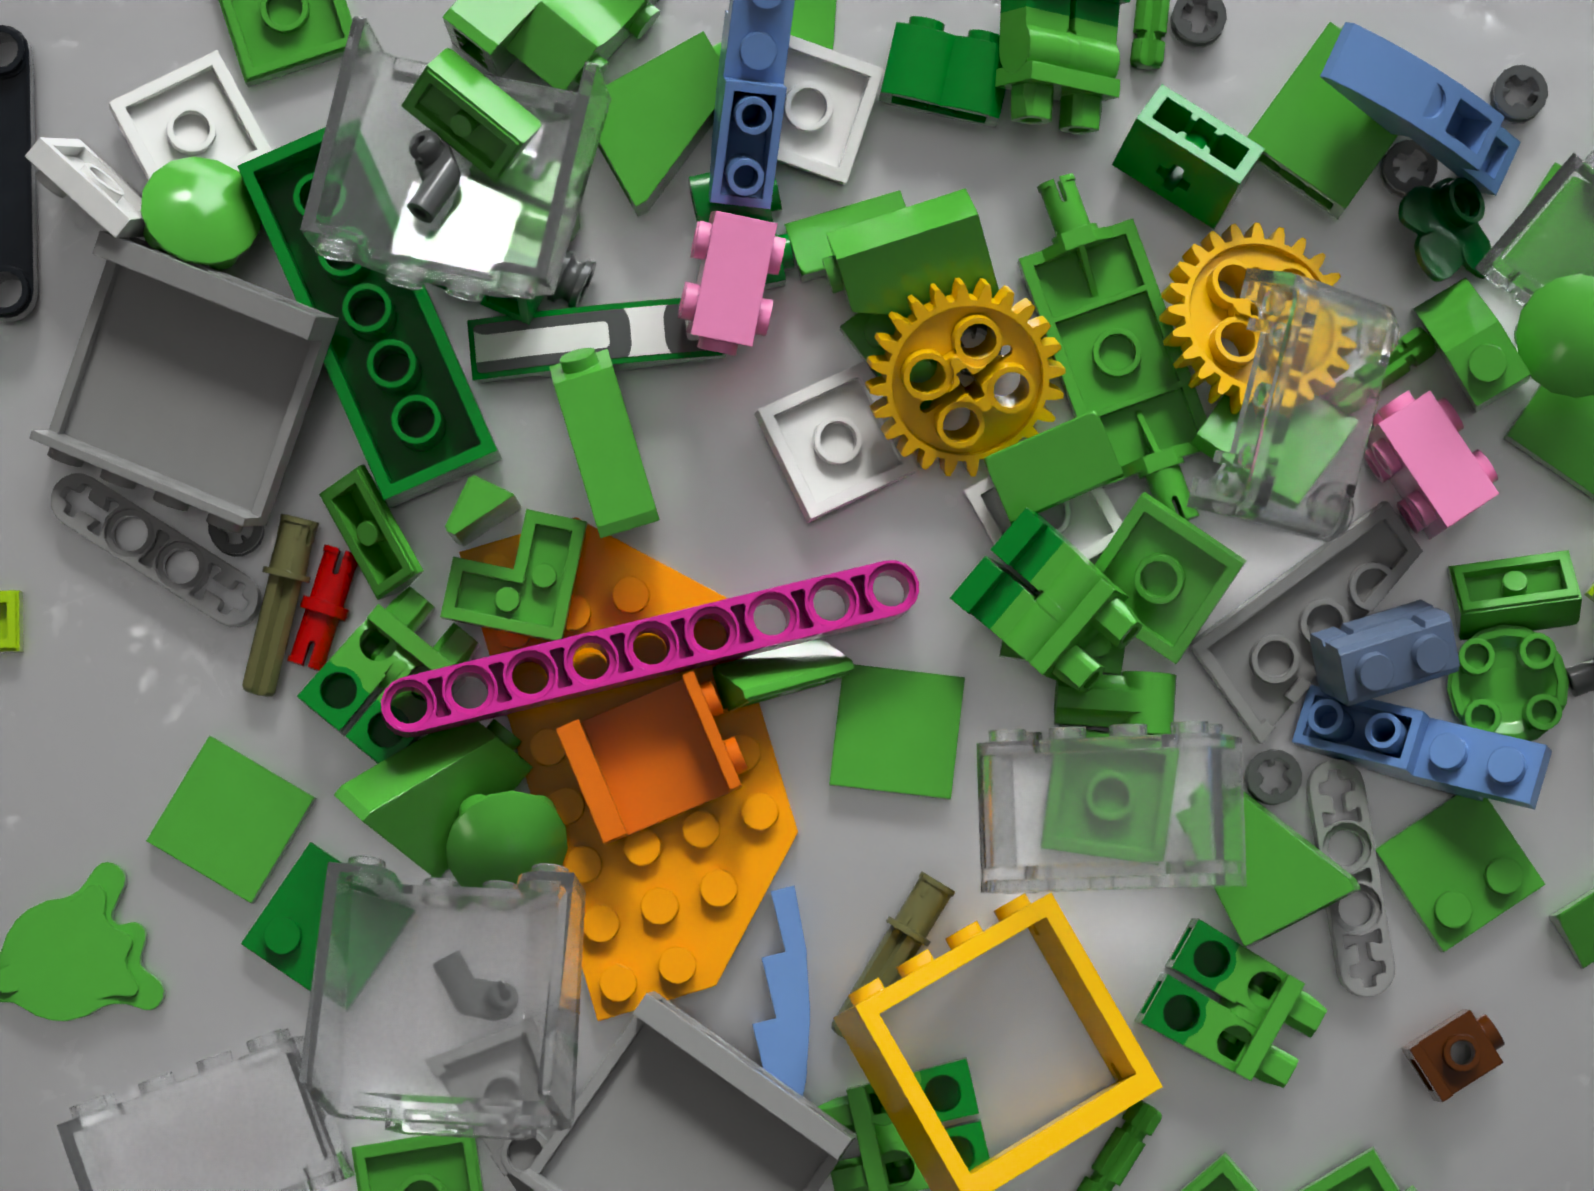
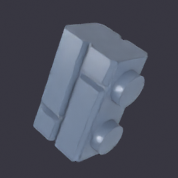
[1310,599,1460,706]

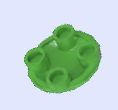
[140,156,261,270]
[1514,274,1594,398]
[1447,624,1569,741]
[446,791,568,902]

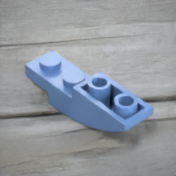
[709,0,795,209]
[1320,22,1521,196]
[1292,685,1552,810]

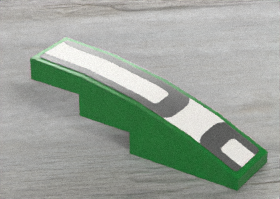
[467,298,726,383]

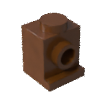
[1401,1009,1505,1102]

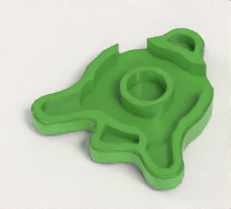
[0,862,166,1021]

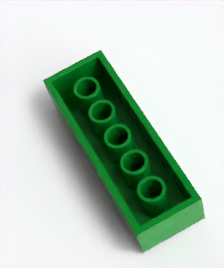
[237,117,502,508]

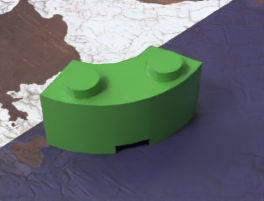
[506,0,661,95]

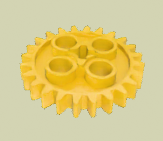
[1159,222,1355,419]
[865,277,1066,477]

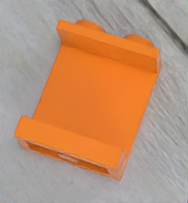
[556,671,748,845]

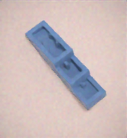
[752,885,810,1096]

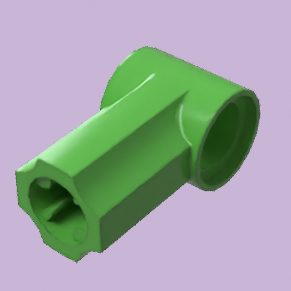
[1054,671,1177,737]

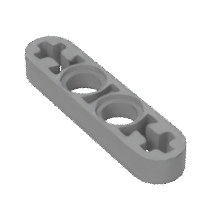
[51,473,262,627]
[1306,759,1395,997]

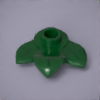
[1398,178,1492,282]

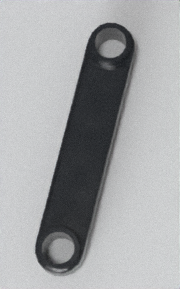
[0,25,38,322]

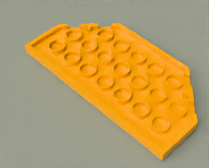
[459,517,798,1021]

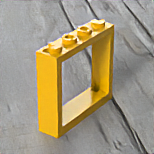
[833,893,1163,1191]

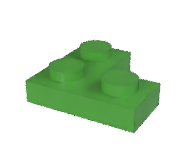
[440,509,588,641]

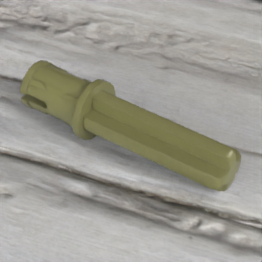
[242,514,319,697]
[831,871,955,1039]

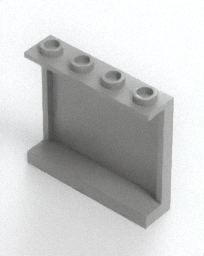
[29,231,339,533]
[518,991,857,1191]

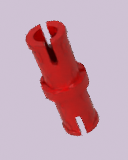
[287,545,358,671]

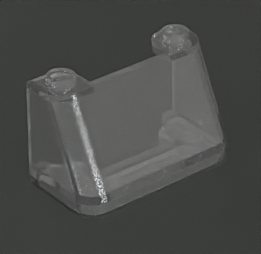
[1186,268,1400,542]

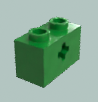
[1112,84,1265,229]

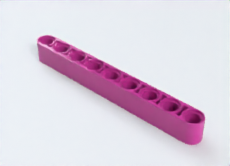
[381,560,919,737]

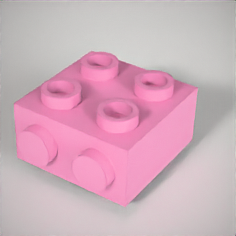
[678,211,786,356]
[1363,390,1499,540]

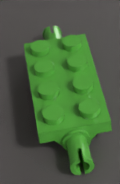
[1017,173,1207,521]

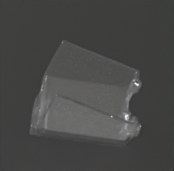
[300,16,611,302]
[299,855,586,1141]

